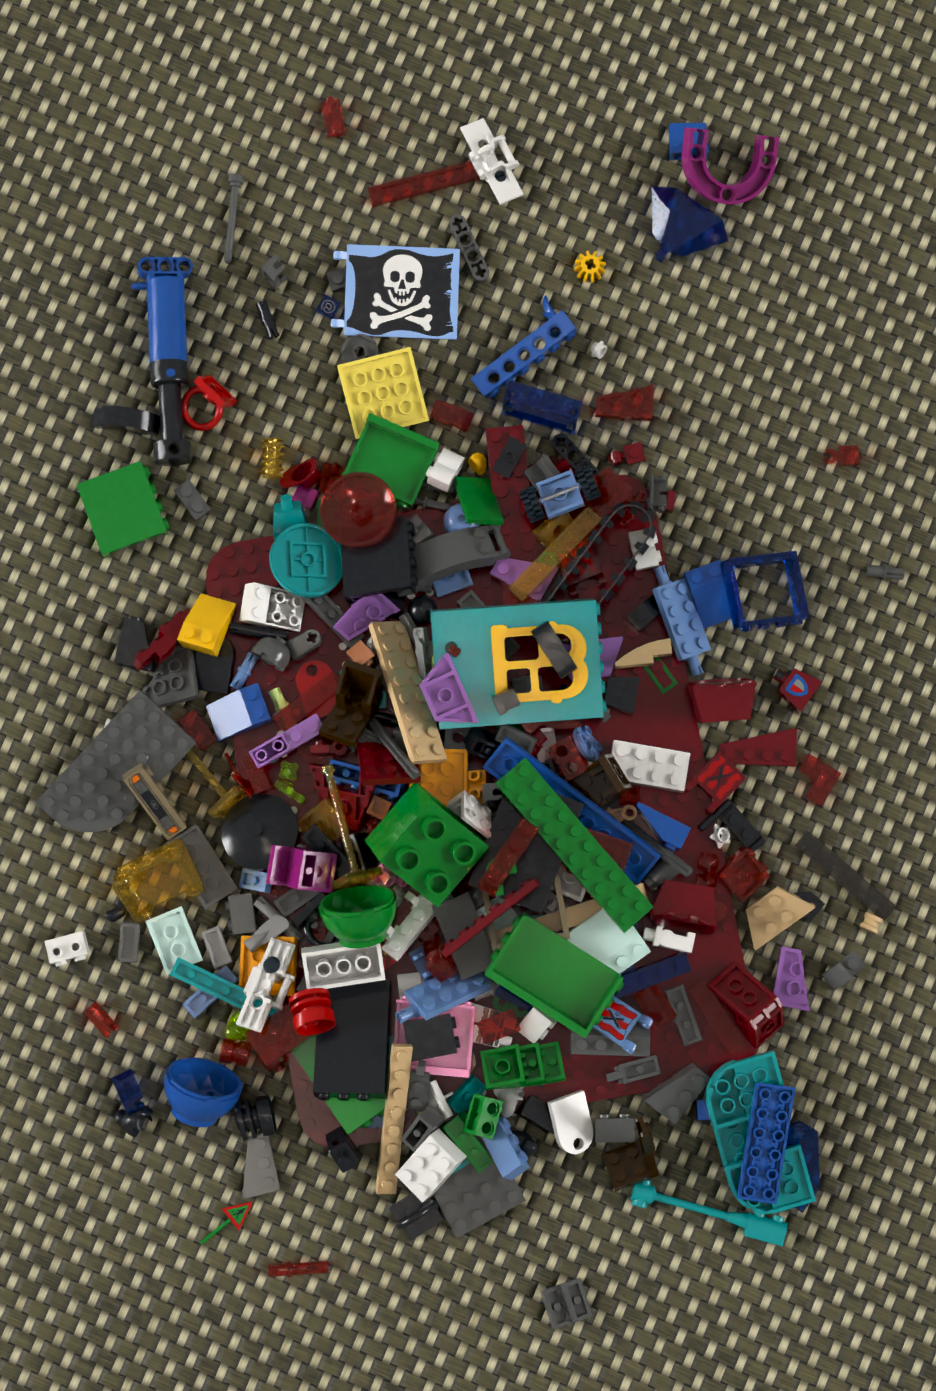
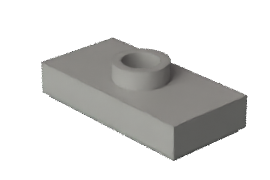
[201,925,233,969]

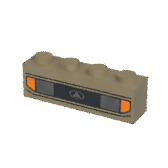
[122,762,187,840]

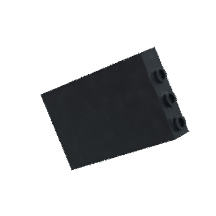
[313,978,392,1101]

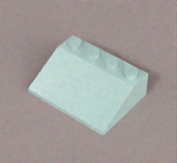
[567,909,651,974]

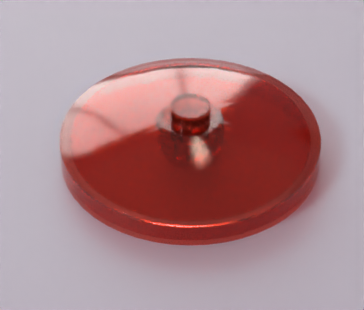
[320,472,397,548]

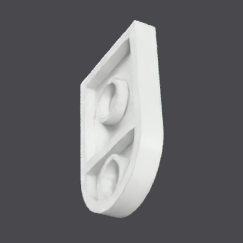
[547,1090,593,1154]

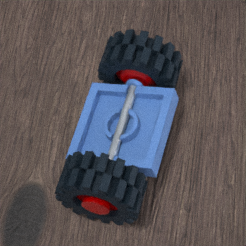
[519,464,601,523]

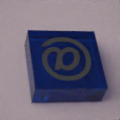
[316,294,341,320]

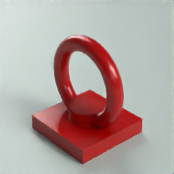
[182,375,238,431]

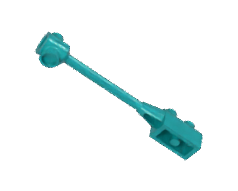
[630,1180,788,1246]

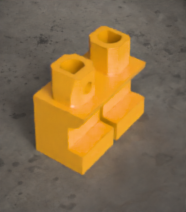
[467,770,491,805]

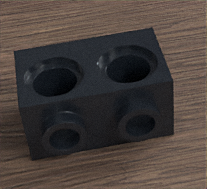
[339,832,378,877]

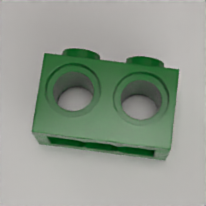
[463,1093,503,1140]

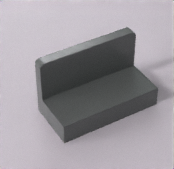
[524,455,561,493]

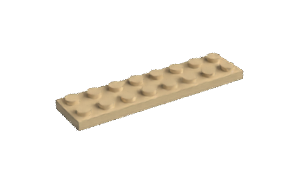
[368,621,447,764]

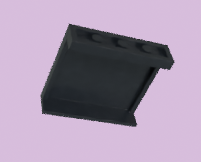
[340,516,418,604]

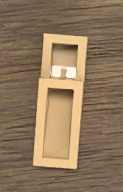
[614,638,672,669]

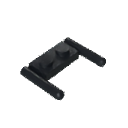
[698,799,766,869]

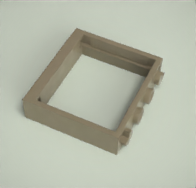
[482,872,570,951]

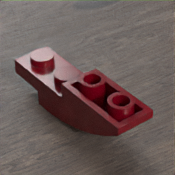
[134,608,190,671]

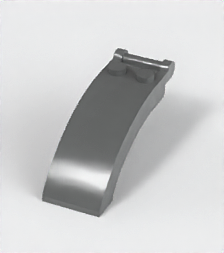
[397,525,511,597]

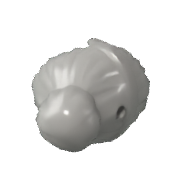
[493,1087,524,1118]

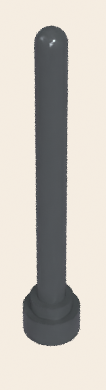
[224,174,244,264]

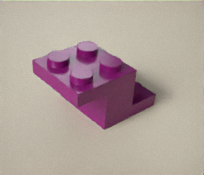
[266,844,338,893]

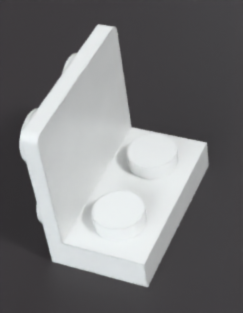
[447,790,491,839]

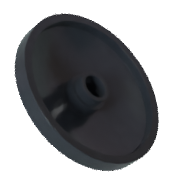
[221,794,299,871]

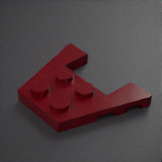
[309,763,376,830]

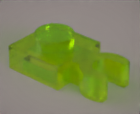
[273,779,306,804]

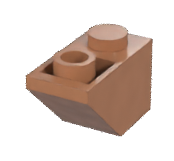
[346,640,376,668]

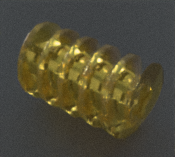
[260,438,285,479]

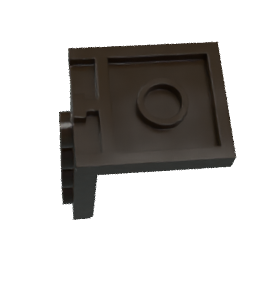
[602,1116,660,1192]

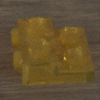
[298,798,350,842]

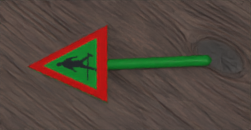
[200,1201,253,1244]

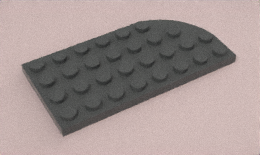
[35,690,197,832]

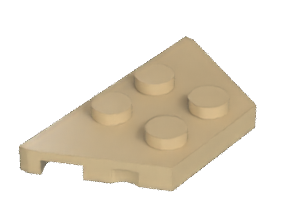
[746,886,816,951]

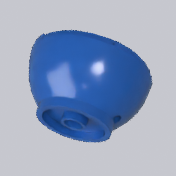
[164,1057,242,1127]

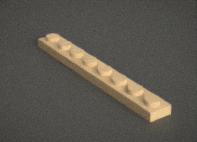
[375,1044,413,1194]

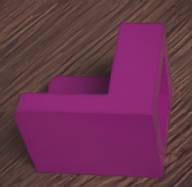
[292,486,319,512]

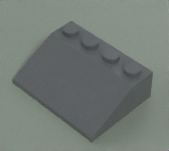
[570,996,650,1057]

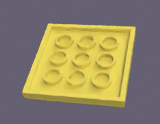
[337,347,429,439]

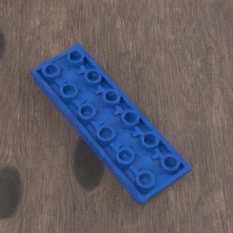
[737,1082,796,1204]

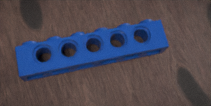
[471,310,577,399]

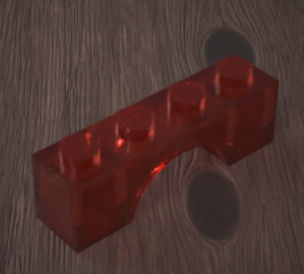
[477,818,539,897]

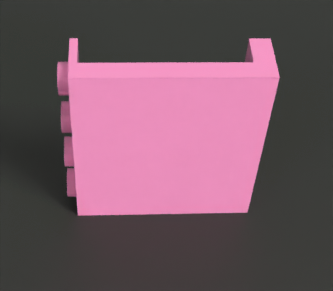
[394,996,476,1078]

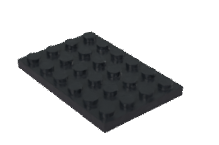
[468,793,584,914]

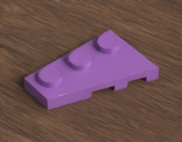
[773,946,810,1011]

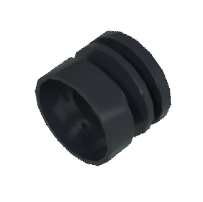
[235,1094,277,1141]

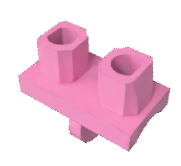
[372,863,407,888]

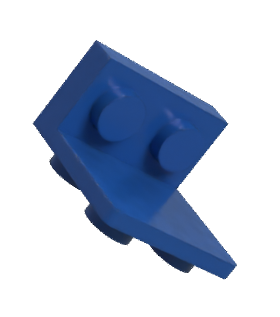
[669,123,709,160]

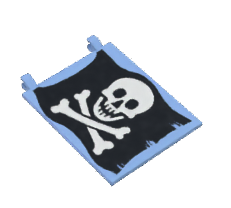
[331,244,460,340]

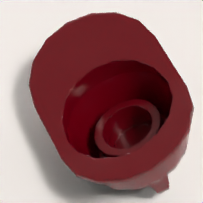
[279,458,323,489]

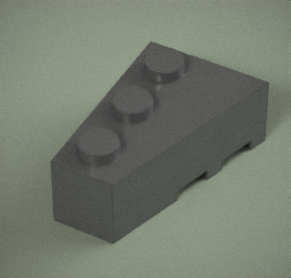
[642,1062,711,1124]

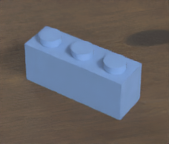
[482,1116,530,1180]

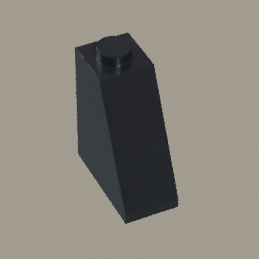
[114,616,154,673]

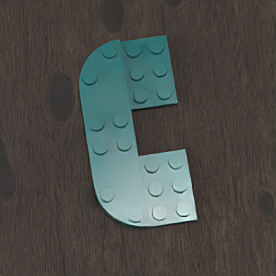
[705,1050,816,1214]

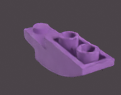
[249,714,322,769]

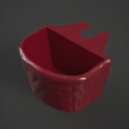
[687,678,757,723]
[650,879,717,935]

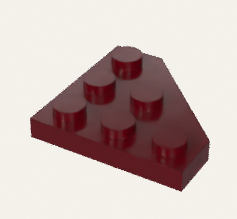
[357,742,421,786]

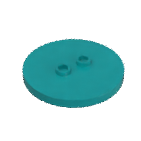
[269,523,343,598]

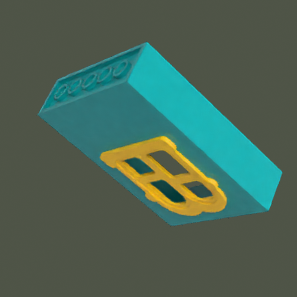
[430,598,607,729]

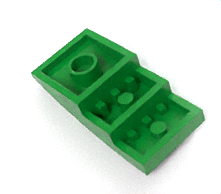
[480,1041,566,1090]

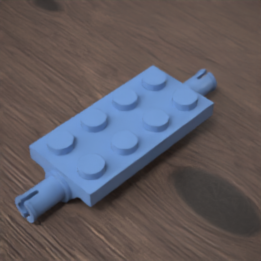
[652,565,711,677]
[395,967,492,1024]

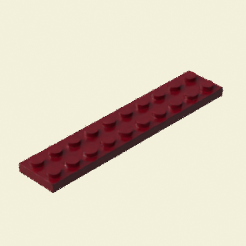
[485,425,542,605]

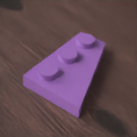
[490,558,559,601]
[333,594,400,641]

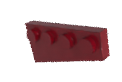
[719,728,797,767]

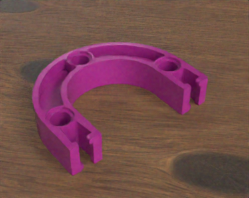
[682,127,779,204]

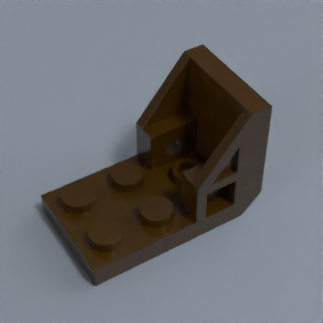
[319,659,383,748]
[568,754,632,808]

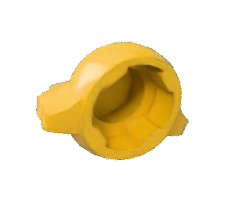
[468,452,487,475]

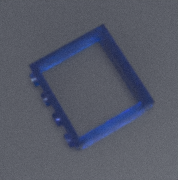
[502,380,583,435]
[720,551,810,632]

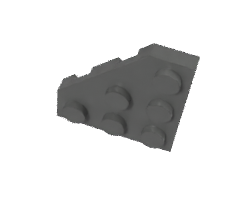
[142,645,199,708]

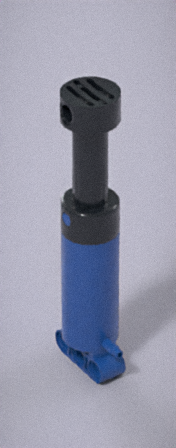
[131,257,193,466]

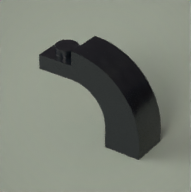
[92,406,160,435]

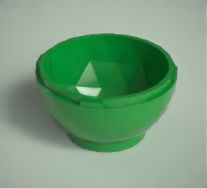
[318,885,397,949]

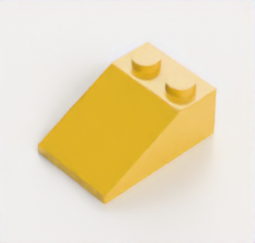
[177,593,237,657]

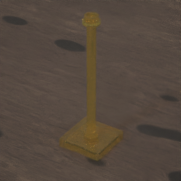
[186,749,253,819]
[321,764,383,890]

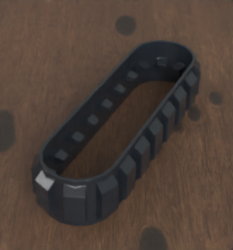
[541,501,656,645]

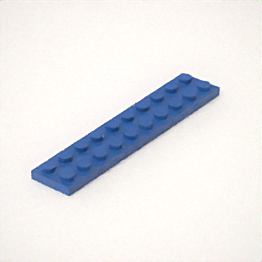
[483,736,661,885]

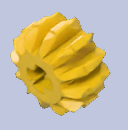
[574,250,606,283]

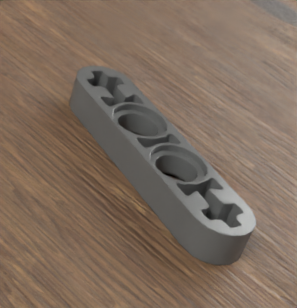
[449,214,489,283]

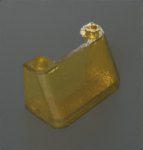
[112,839,204,923]

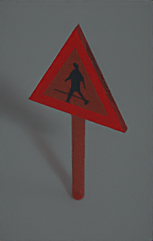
[224,753,252,799]

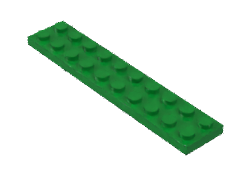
[495,758,653,933]

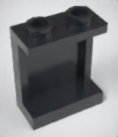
[403,1013,460,1062]

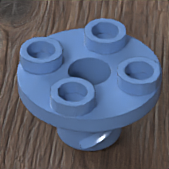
[566,725,603,762]

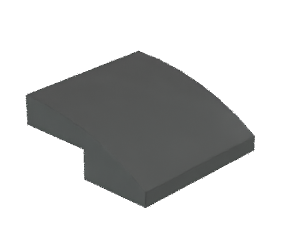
[540,1278,593,1329]

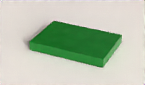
[453,476,504,526]

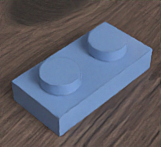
[239,868,272,893]

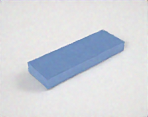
[182,965,239,1019]

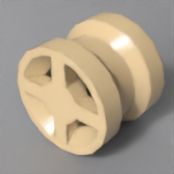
[859,912,883,934]

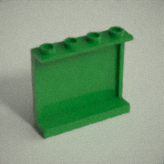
[342,413,439,509]
[76,461,170,558]

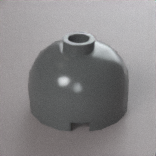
[251,636,290,672]

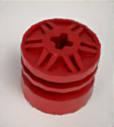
[289,988,336,1036]

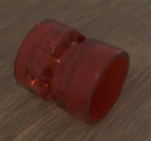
[219,1037,251,1067]

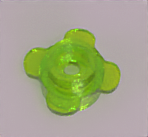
[278,761,299,781]

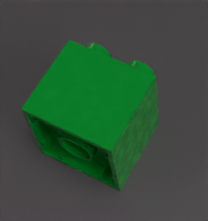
[365,783,489,907]

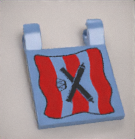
[592,996,653,1054]

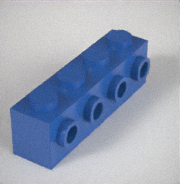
[326,759,408,800]

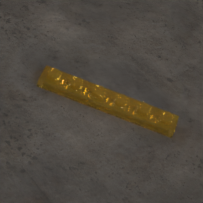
[508,506,602,602]

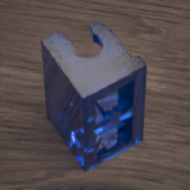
[111,1069,144,1115]

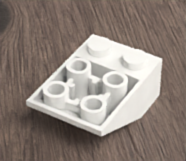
[239,582,305,632]

